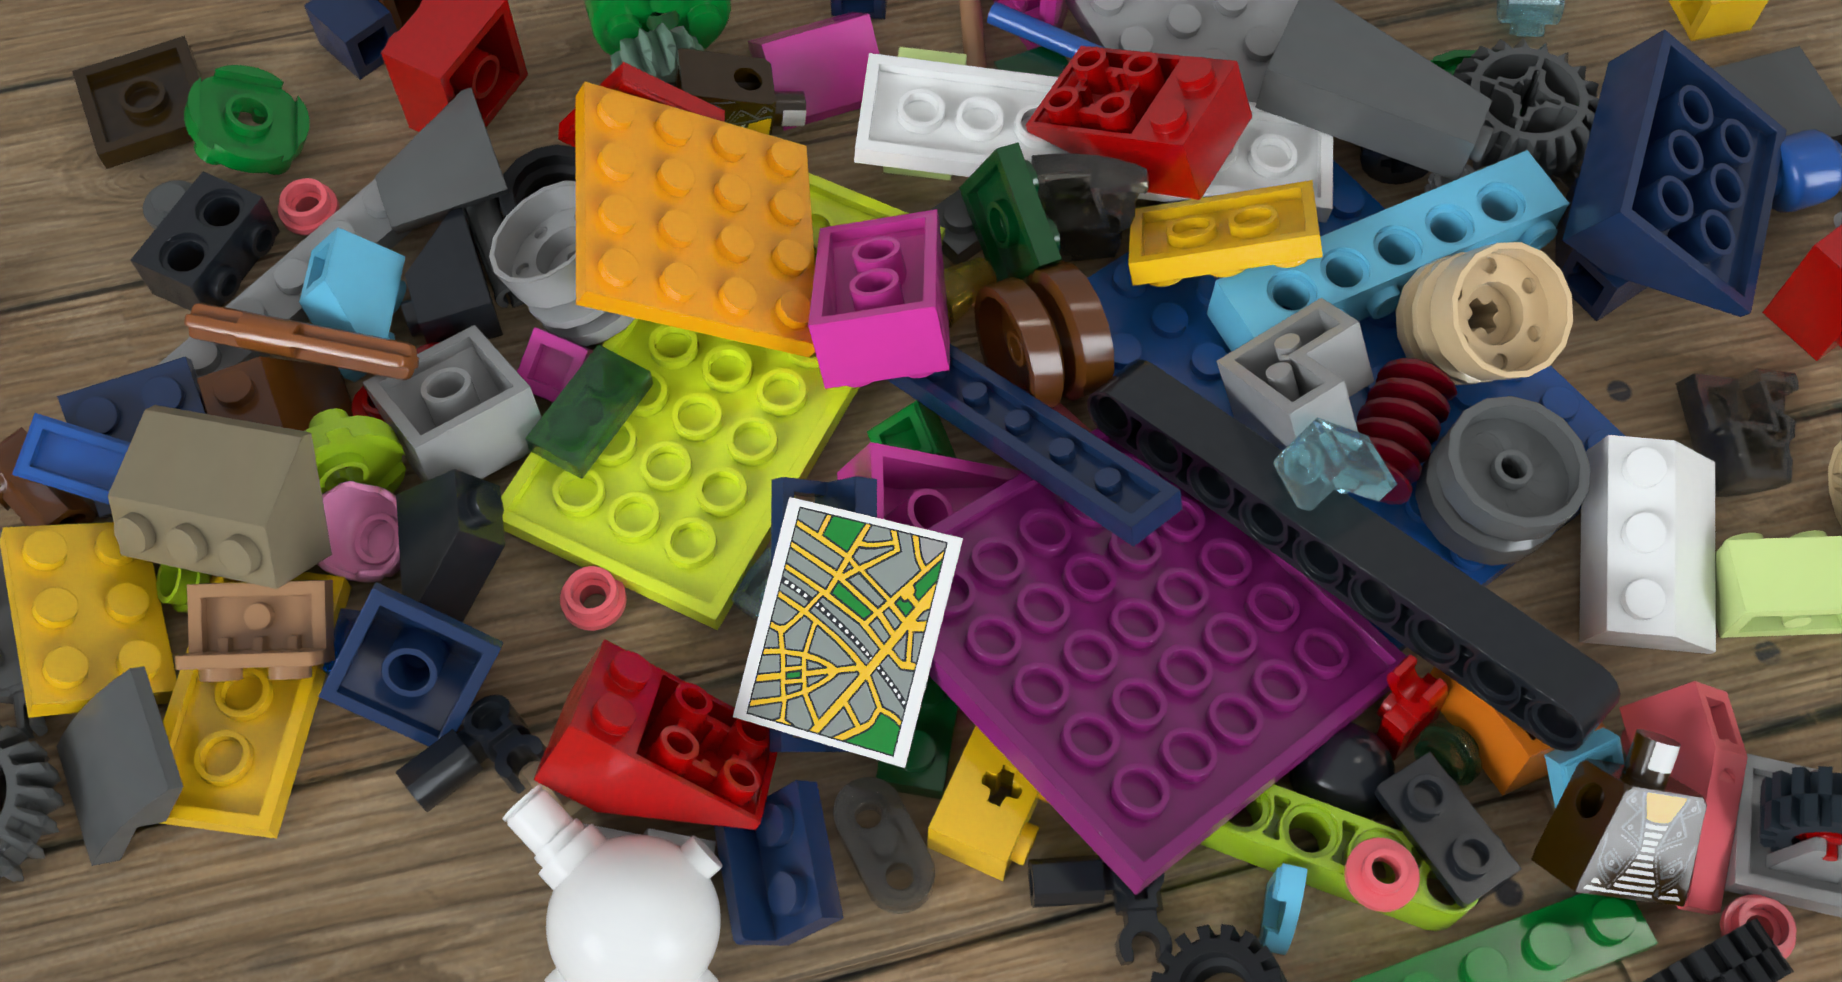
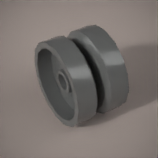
[1415,396,1591,566]

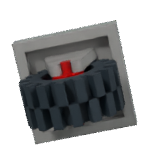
[1724,754,1842,918]

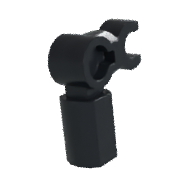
[396,694,546,812]
[1028,855,1173,966]

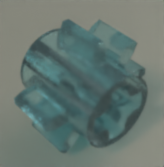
[1497,0,1565,37]

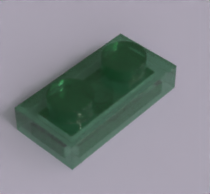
[525,344,653,479]

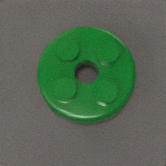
[583,0,731,56]

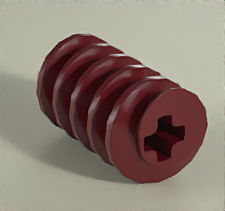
[1336,358,1458,504]

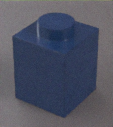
[304,0,397,80]

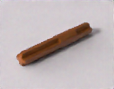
[184,303,420,381]

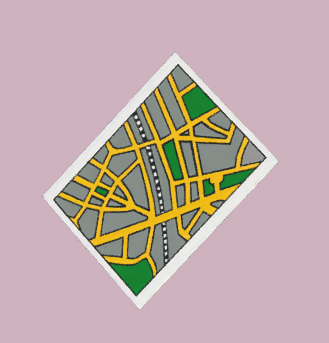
[733,497,963,768]

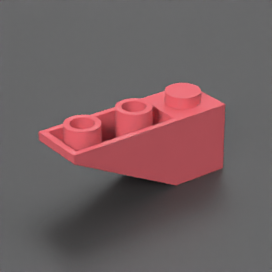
[1619,681,1748,915]

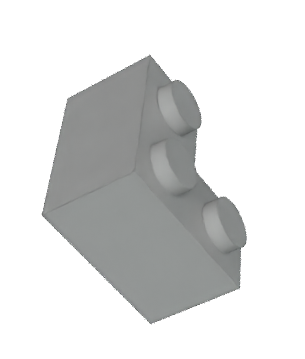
[1217,298,1374,471]

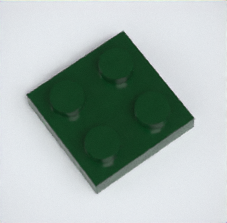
[959,142,1062,283]

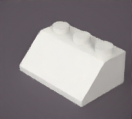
[1579,435,1716,654]

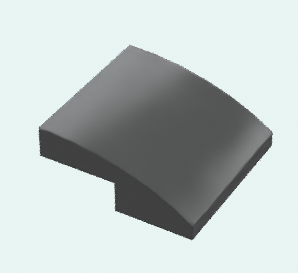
[56,666,183,866]

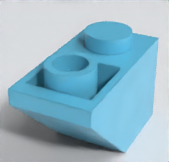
[299,227,406,382]

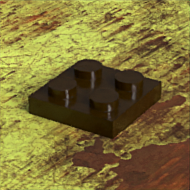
[72,36,202,169]

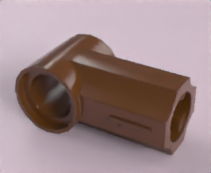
[0,427,98,526]

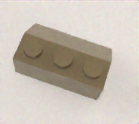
[108,405,332,589]

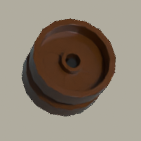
[974,261,1114,408]

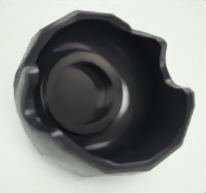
[1289,722,1395,820]

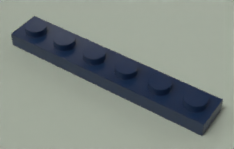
[887,344,1182,547]

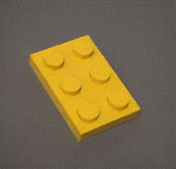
[1128,180,1323,287]
[0,522,177,718]

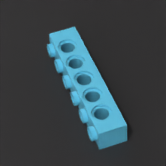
[1207,150,1569,352]

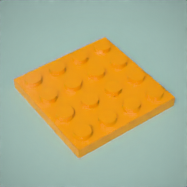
[575,82,815,358]

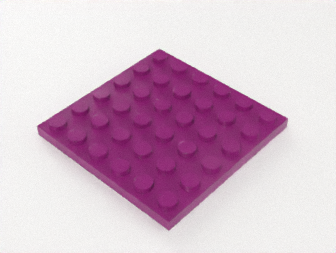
[926,428,1406,895]

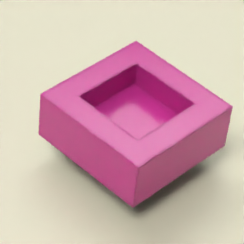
[517,327,597,406]

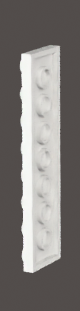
[854,53,1333,222]

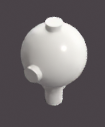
[502,784,723,982]

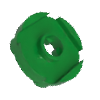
[184,65,310,175]

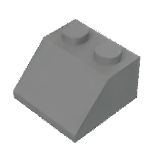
[363,325,546,482]

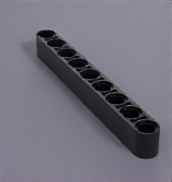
[1087,359,1621,752]

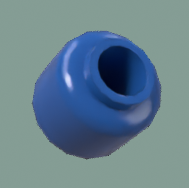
[1772,129,1842,213]

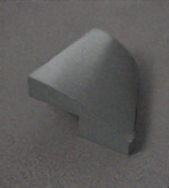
[375,87,509,234]

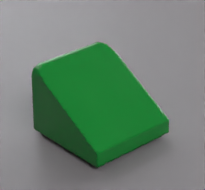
[866,400,957,458]

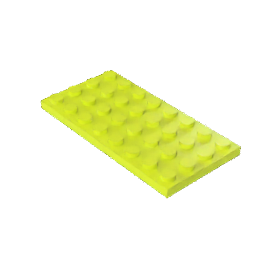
[501,173,945,630]

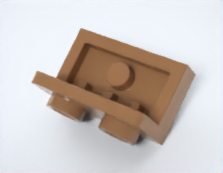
[175,580,335,682]

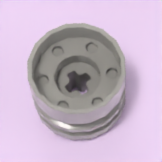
[489,181,636,347]

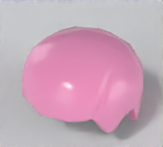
[317,481,400,583]

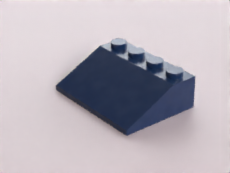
[1563,29,1787,317]

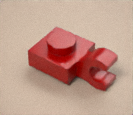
[1376,654,1450,761]

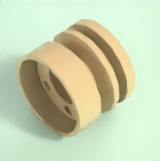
[1396,242,1573,385]

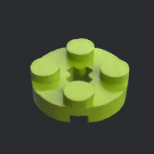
[305,408,406,494]

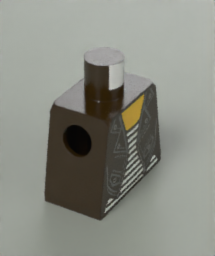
[675,49,806,136]
[1531,729,1707,906]

